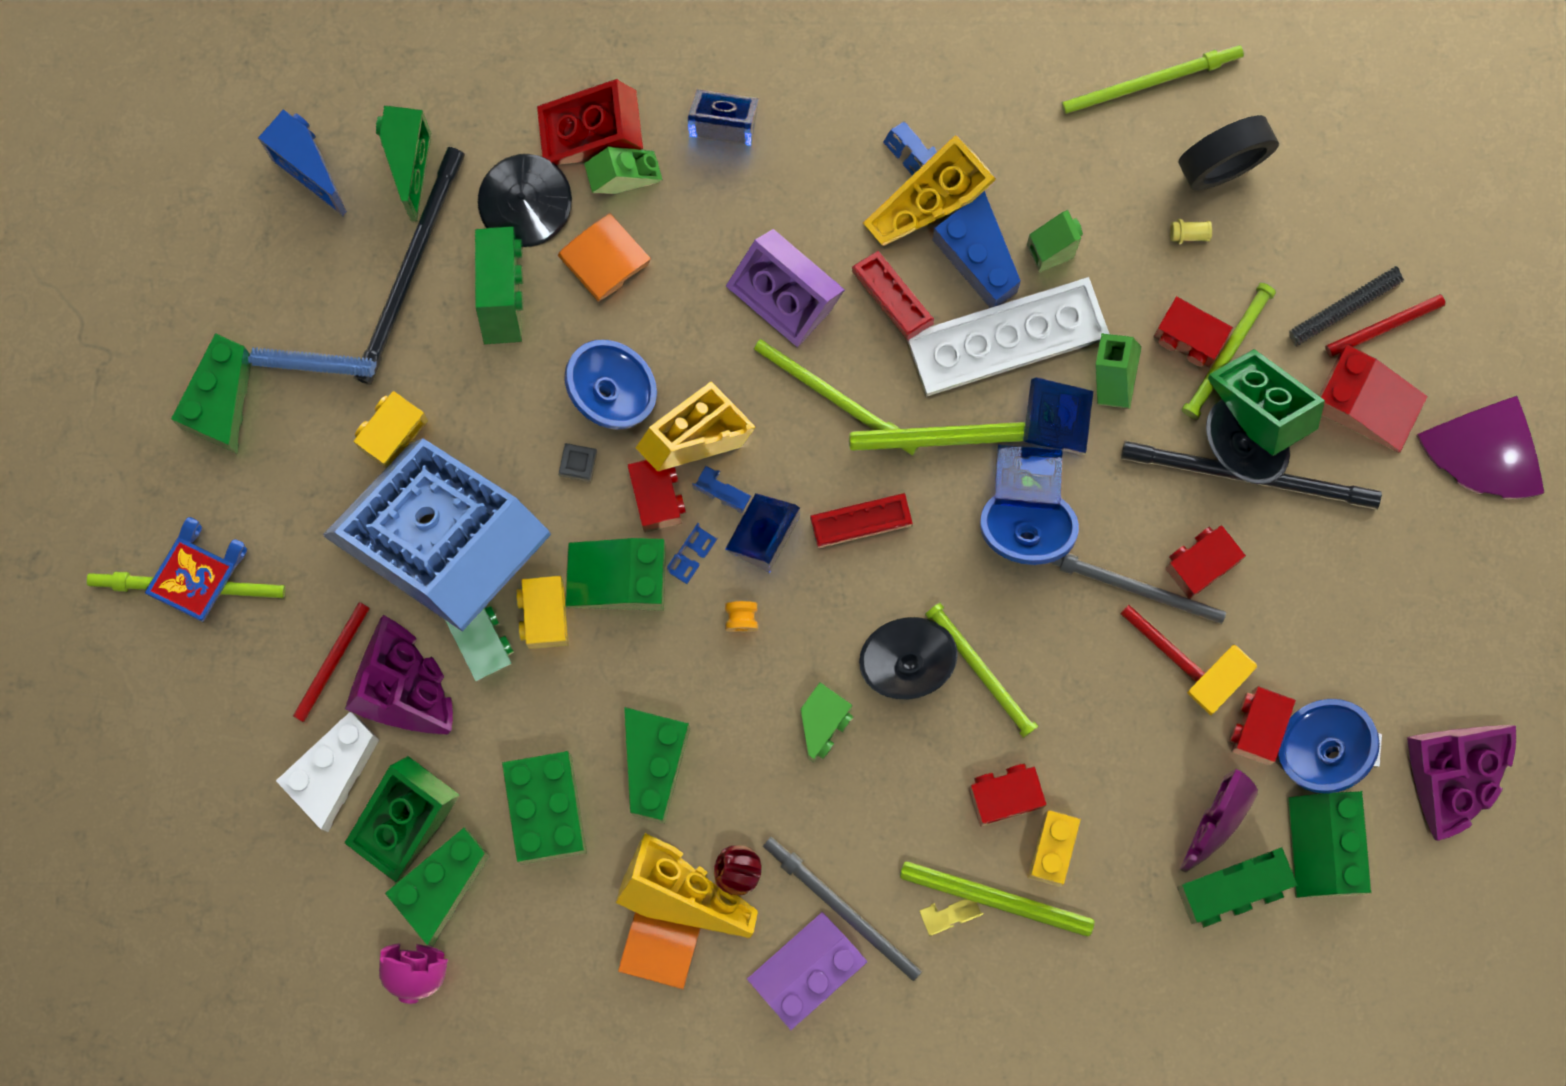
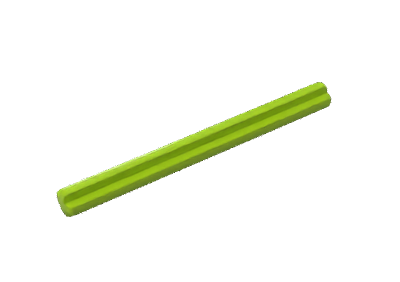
[849,422,1040,451]
[900,861,1094,937]

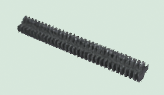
[1289,266,1404,346]

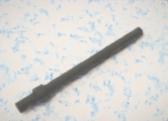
[1049,553,1226,624]
[763,836,922,981]

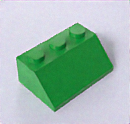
[1287,791,1371,898]

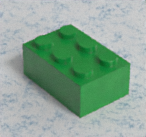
[502,751,587,865]

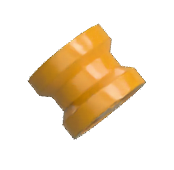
[725,601,758,632]

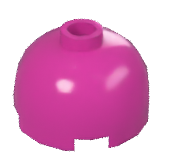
[379,944,448,1004]

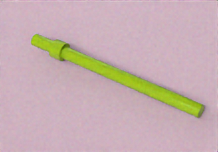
[1062,45,1244,114]
[754,339,919,456]
[87,572,285,598]

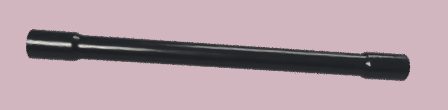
[353,147,465,385]
[1121,440,1382,510]

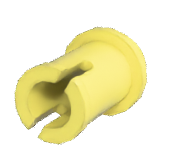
[1170,219,1212,244]

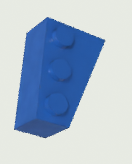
[932,191,1021,308]

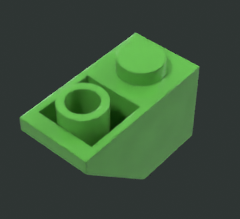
[584,147,663,194]
[1027,210,1083,272]
[1096,333,1142,409]
[801,682,854,763]

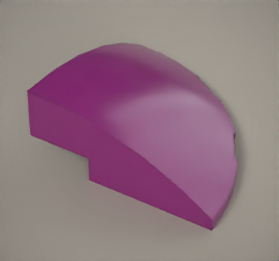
[1416,396,1544,499]
[345,615,453,735]
[1407,725,1516,841]
[1179,769,1258,872]

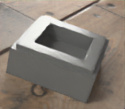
[558,443,598,482]

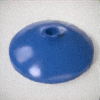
[564,340,657,430]
[980,487,1079,565]
[1278,699,1380,793]

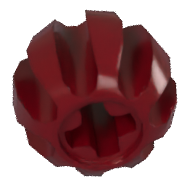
[714,846,762,895]

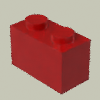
[1154,296,1233,368]
[627,460,686,533]
[1165,525,1246,599]
[1229,686,1296,766]
[969,763,1047,826]

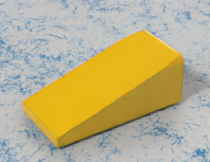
[1187,645,1257,716]

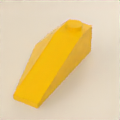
[863,135,996,246]
[616,833,758,938]

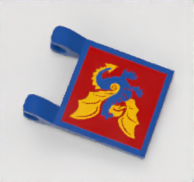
[145,517,247,622]

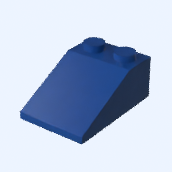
[258,109,347,216]

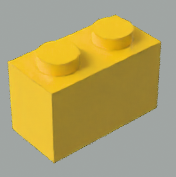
[353,391,429,468]
[517,576,569,649]
[1028,810,1081,887]

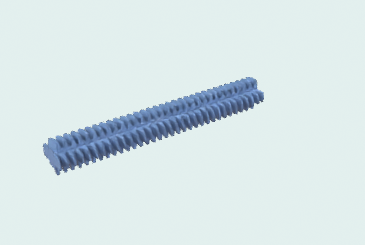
[248,347,377,377]

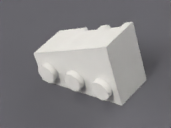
[276,712,379,832]

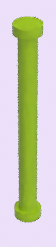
[1181,283,1276,420]
[925,603,1039,738]

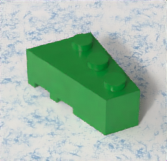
[475,227,524,345]
[171,333,251,454]
[624,707,690,824]
[385,828,490,947]
[1177,847,1298,928]

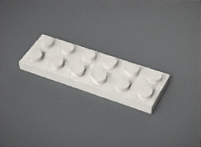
[907,277,1109,397]

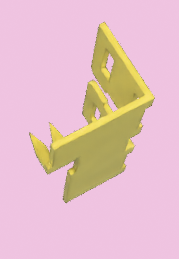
[919,899,984,937]

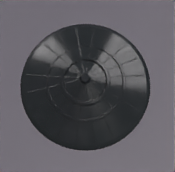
[478,154,572,247]
[1206,400,1290,484]
[859,617,958,700]

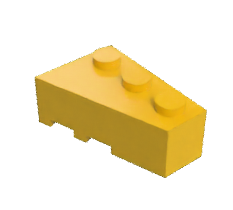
[636,382,756,471]

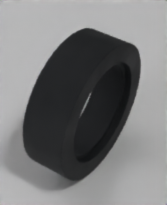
[1178,115,1279,191]

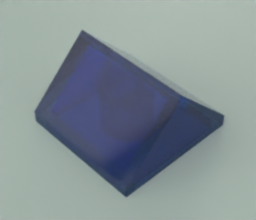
[688,89,759,145]
[725,493,800,573]

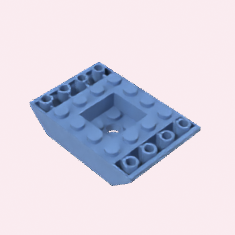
[323,438,551,632]

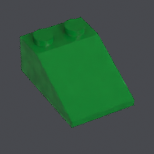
[376,105,431,222]
[1208,349,1325,456]
[566,538,666,611]
[344,756,460,882]

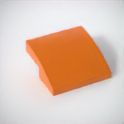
[558,213,651,302]
[618,912,701,989]

